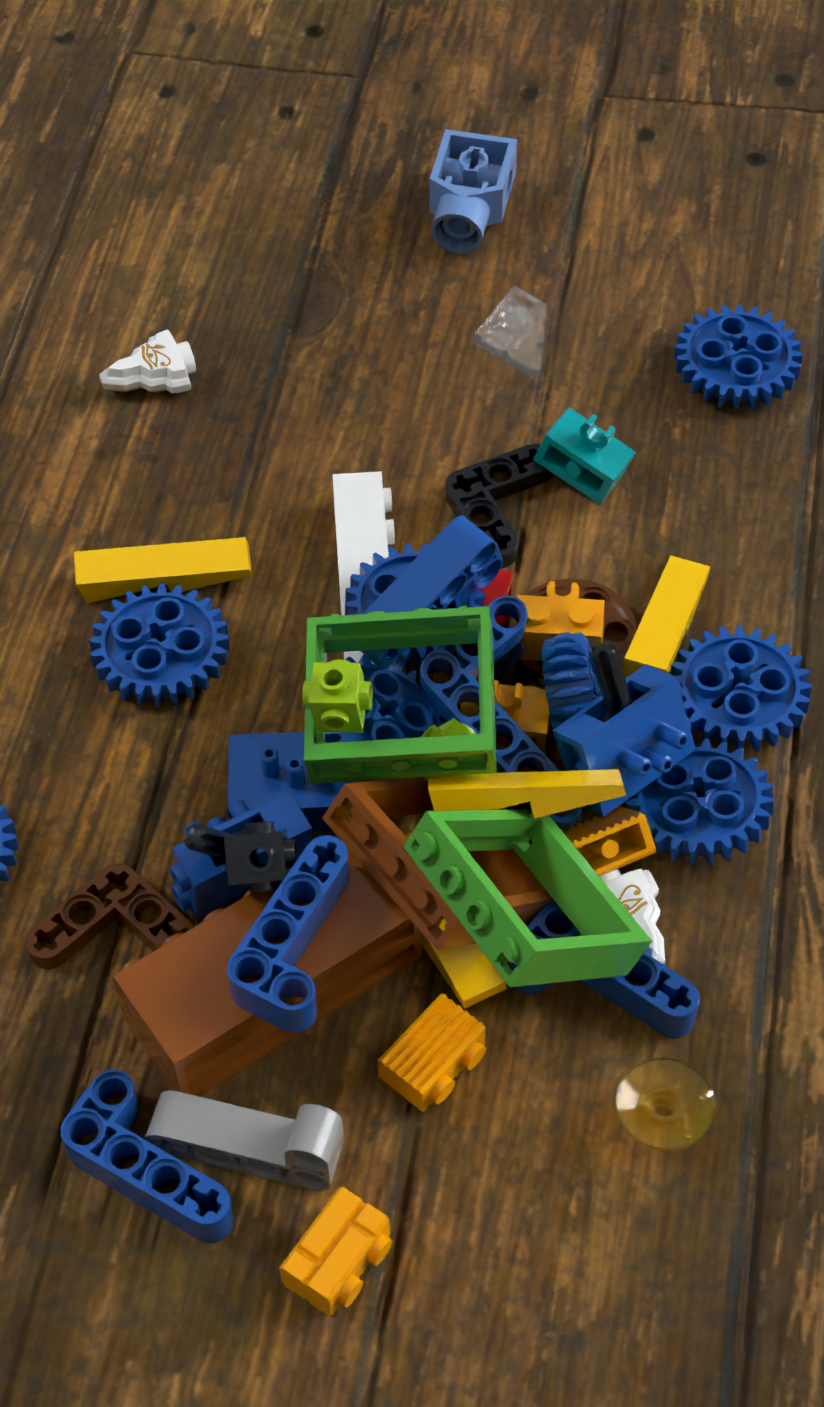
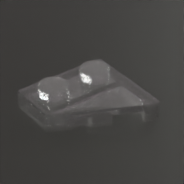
[473,285,547,380]

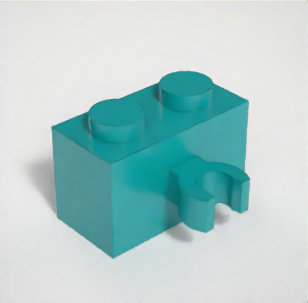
[533,407,636,505]

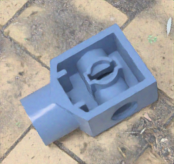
[430,129,517,254]

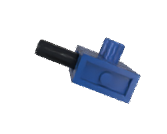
[552,641,695,817]

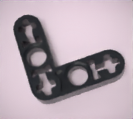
[445,443,553,568]

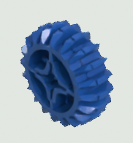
[541,632,601,729]

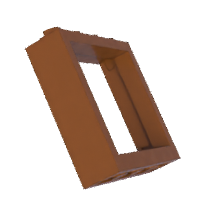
[322,777,555,951]

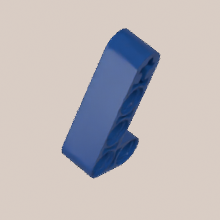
[360,515,503,669]
[227,835,350,1033]
[510,902,699,1038]
[61,1069,234,1243]

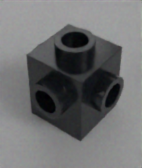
[224,821,298,892]

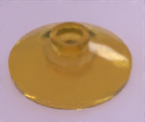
[616,1058,715,1151]

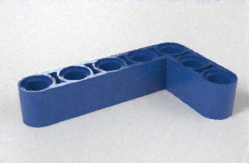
[419,595,582,831]

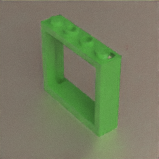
[304,605,497,784]
[403,809,652,987]

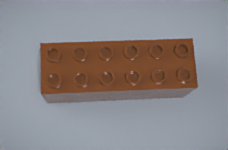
[113,837,422,1096]

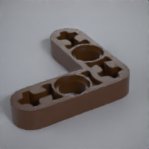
[25,864,195,969]

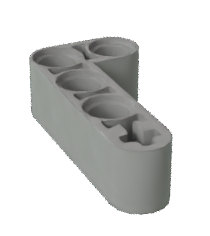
[145,1090,344,1191]

